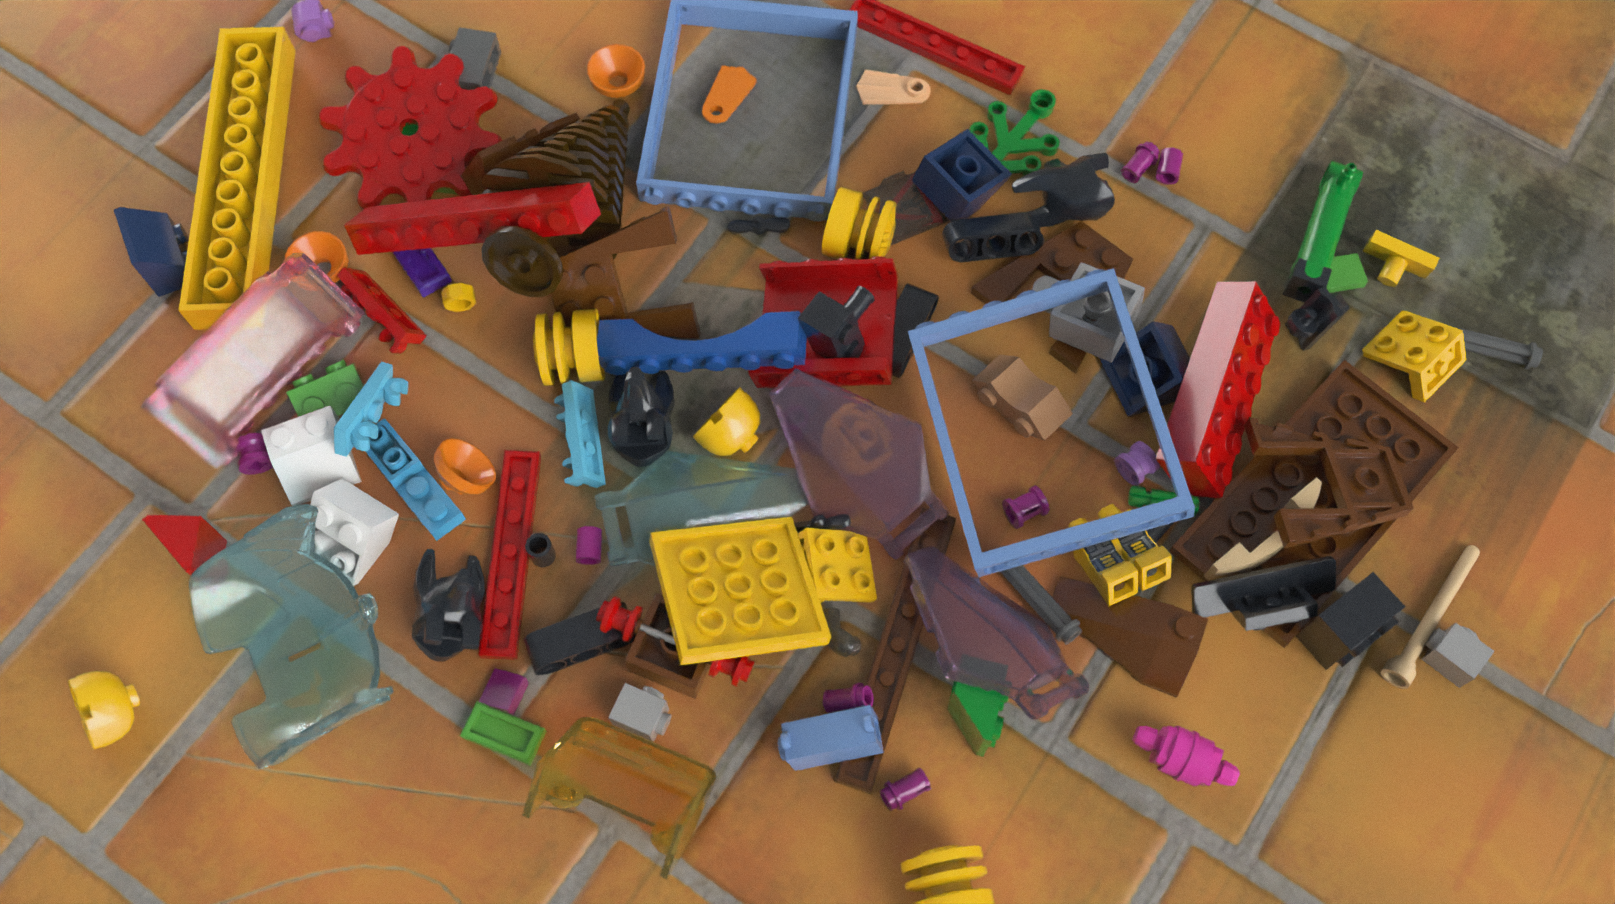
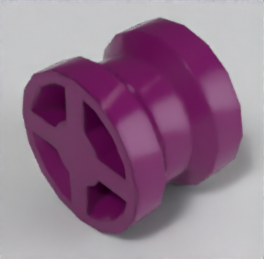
[233,433,273,475]

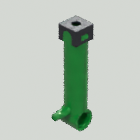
[1282,160,1363,303]

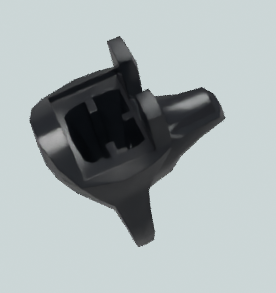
[1012,153,1115,228]
[608,367,675,467]
[412,549,485,662]

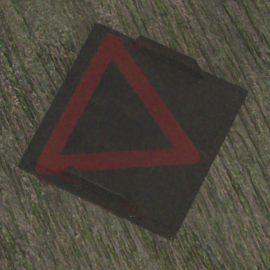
[862,171,949,245]

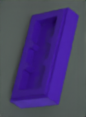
[392,248,452,298]

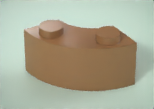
[972,355,1073,441]

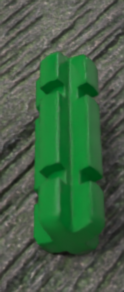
[1128,485,1200,516]

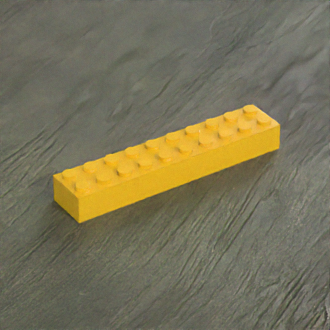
[179,27,296,330]

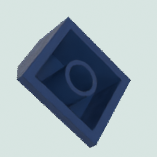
[912,129,1012,221]
[113,207,189,297]
[1099,321,1190,417]

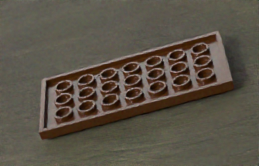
[1169,360,1459,648]

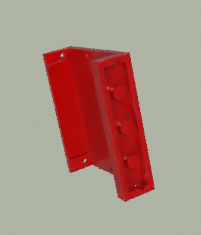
[748,256,898,388]

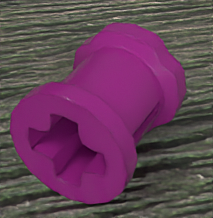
[1002,485,1050,529]

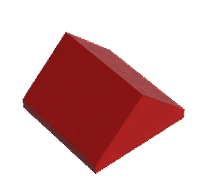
[142,515,227,593]

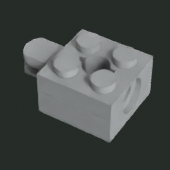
[1032,262,1145,363]

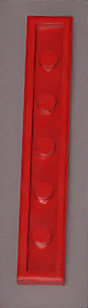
[849,0,1025,95]
[478,450,541,660]

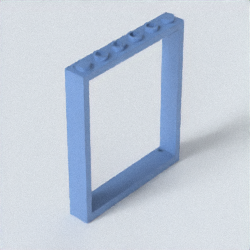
[636,0,858,222]
[908,268,1195,577]

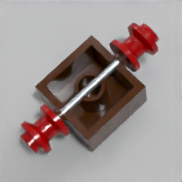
[596,593,755,699]

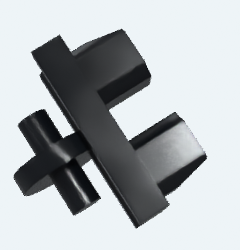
[1284,287,1349,351]

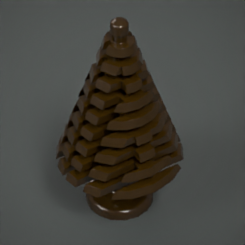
[481,99,630,297]

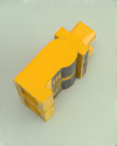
[1069,504,1172,606]

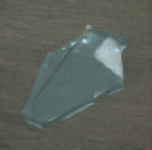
[594,451,809,566]

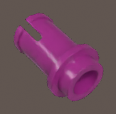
[1121,142,1160,183]
[823,682,873,713]
[879,768,931,811]

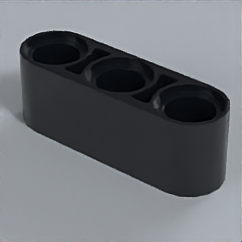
[942,212,1044,262]
[892,283,939,378]
[524,602,637,676]

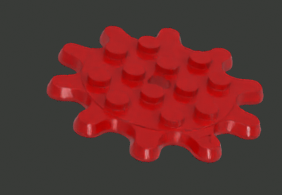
[319,46,502,209]

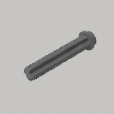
[1452,326,1543,369]
[1000,565,1082,645]

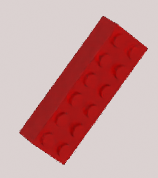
[1156,281,1280,498]

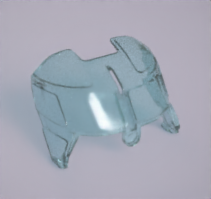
[188,504,394,769]

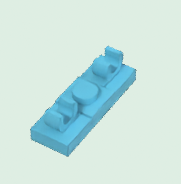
[334,361,408,457]
[554,380,606,488]

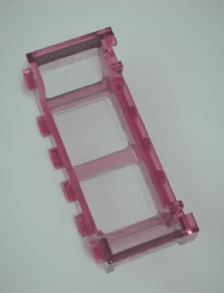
[141,253,365,469]

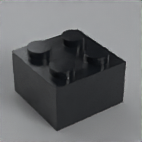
[1296,572,1406,670]

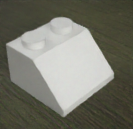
[261,406,362,507]

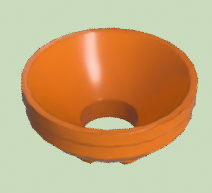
[587,44,645,98]
[284,231,349,289]
[434,438,496,495]

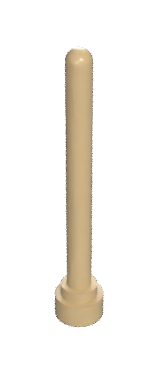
[1381,545,1480,689]

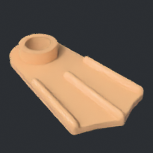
[856,70,930,105]

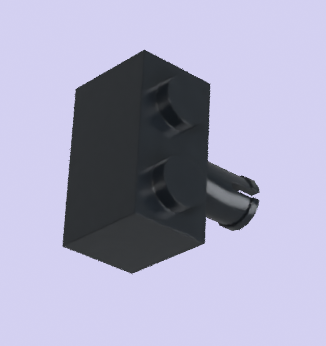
[798,286,875,358]

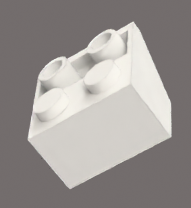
[297,478,399,586]

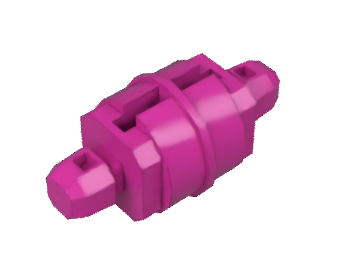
[1132,726,1240,786]

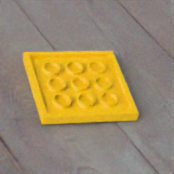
[649,517,831,665]

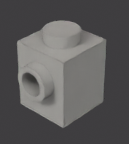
[1422,623,1494,688]
[608,683,672,743]

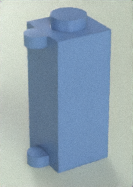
[778,705,884,771]

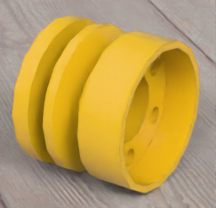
[821,187,896,260]
[533,309,605,386]
[900,845,995,904]

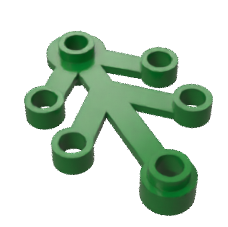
[969,89,1060,176]

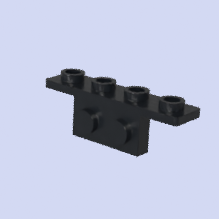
[1191,556,1336,631]

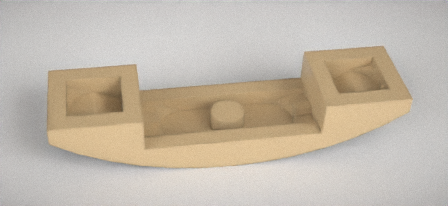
[1204,477,1322,581]

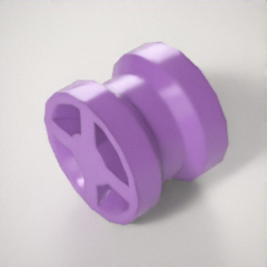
[1114,441,1160,486]

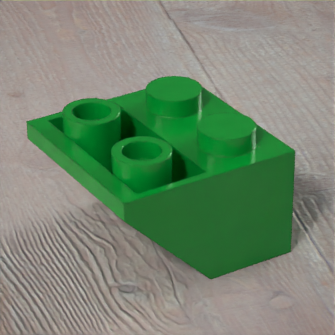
[947,655,1012,757]

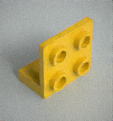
[1362,310,1466,403]
[798,528,877,603]

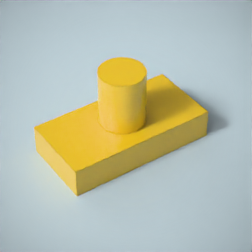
[1363,230,1440,287]

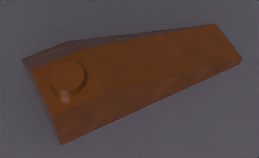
[461,113,580,195]
[1052,576,1208,697]

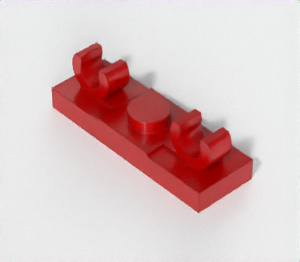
[337,267,427,354]

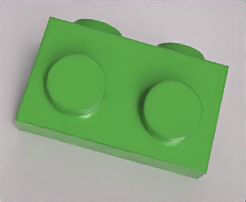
[286,360,364,417]

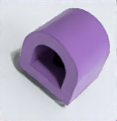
[292,0,334,42]

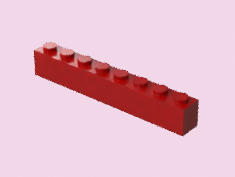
[344,182,601,255]

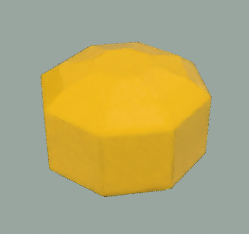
[441,282,476,312]

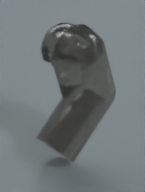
[823,608,861,657]

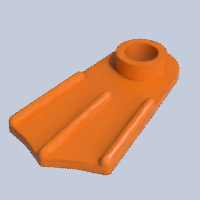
[702,66,757,124]

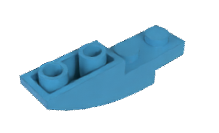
[365,418,466,541]

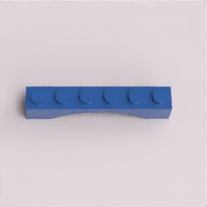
[597,311,807,375]

